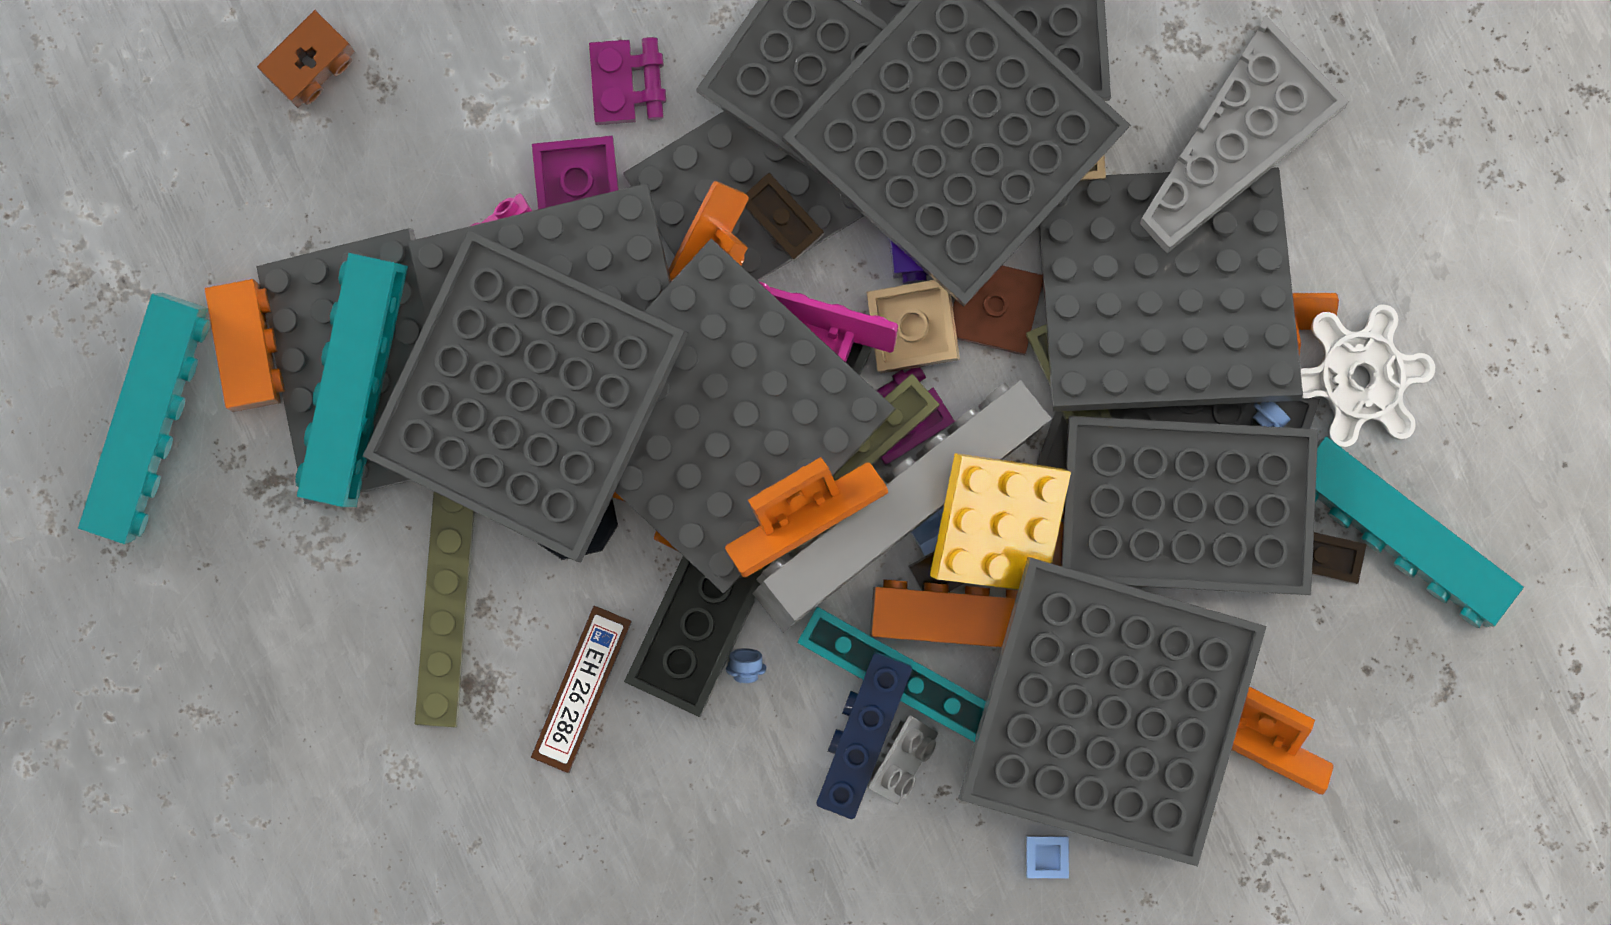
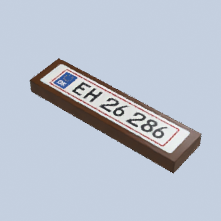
[531,606,632,773]

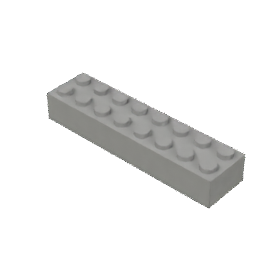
[752,380,1052,633]

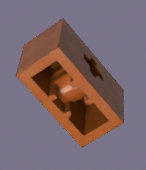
[257,10,355,108]

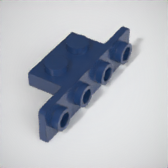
[816,652,912,819]

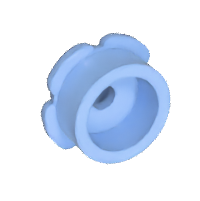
[1253,402,1291,427]
[726,648,766,683]

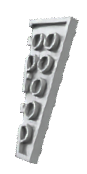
[1140,15,1349,253]

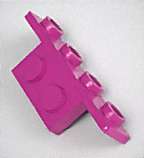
[759,282,898,362]

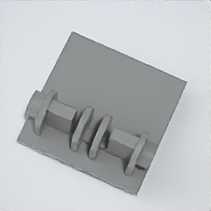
[868,715,938,804]

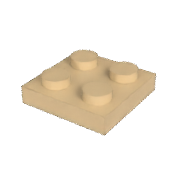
[866,280,960,374]

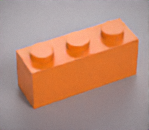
[205,279,285,412]

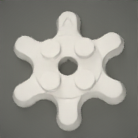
[1301,304,1435,448]

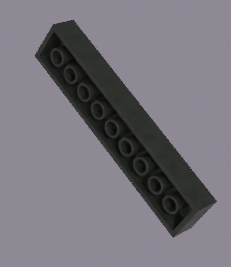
[624,342,873,717]

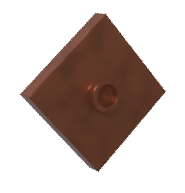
[953,265,1043,356]

